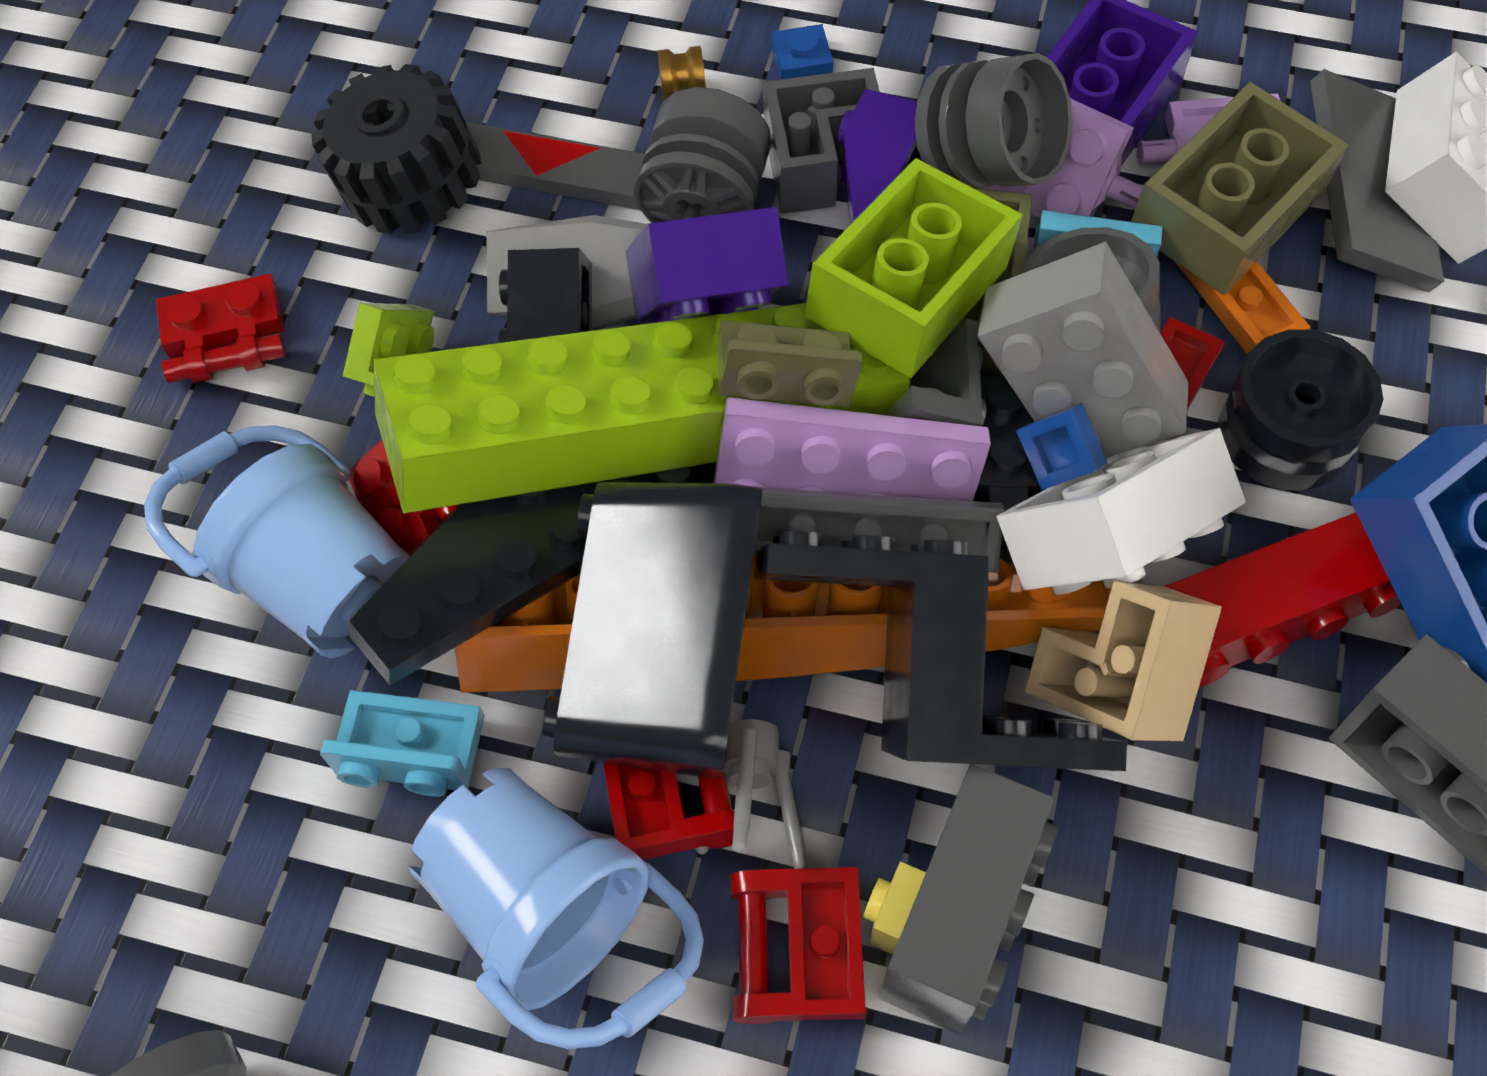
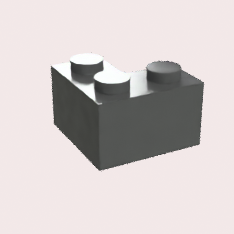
[763,68,880,213]

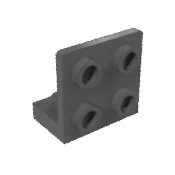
[886,318,986,426]

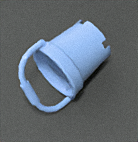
[144,425,411,659]
[409,768,704,1049]

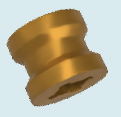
[658,46,706,101]

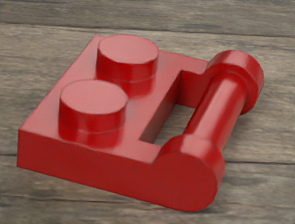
[603,763,734,860]
[731,867,866,1024]

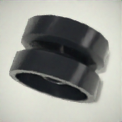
[1218,329,1384,491]

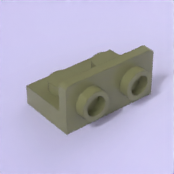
[717,320,862,407]

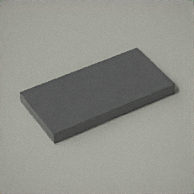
[1310,69,1445,292]

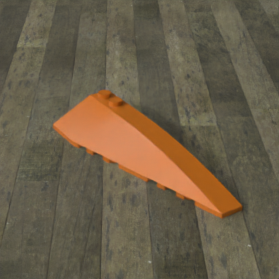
[455,557,1111,693]

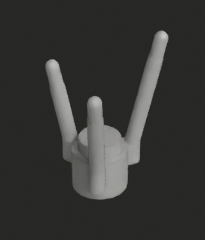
[695,719,808,869]

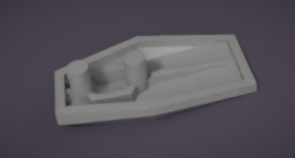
[486,215,648,330]

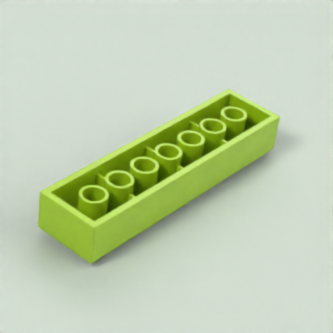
[373,303,911,513]

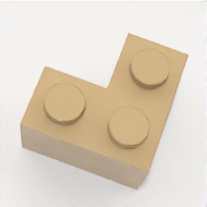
[1025,581,1222,741]

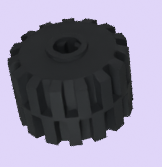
[311,64,482,234]

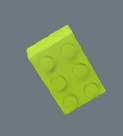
[804,158,1023,378]

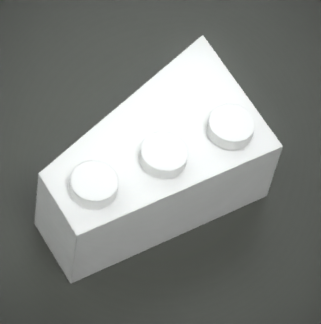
[1385,51,1487,264]

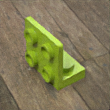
[343,303,434,397]

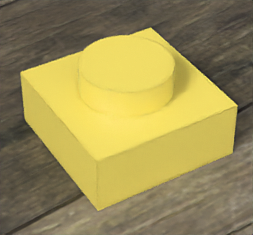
[863,861,926,955]

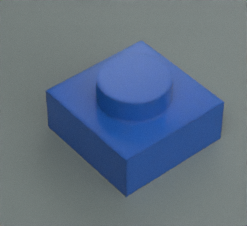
[771,24,833,80]
[1016,403,1108,490]

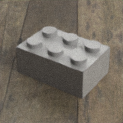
[977,242,1189,457]

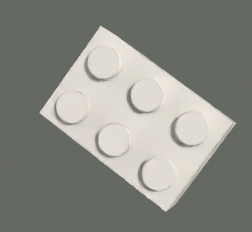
[996,428,1246,595]

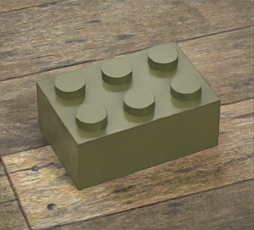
[1131,82,1349,295]

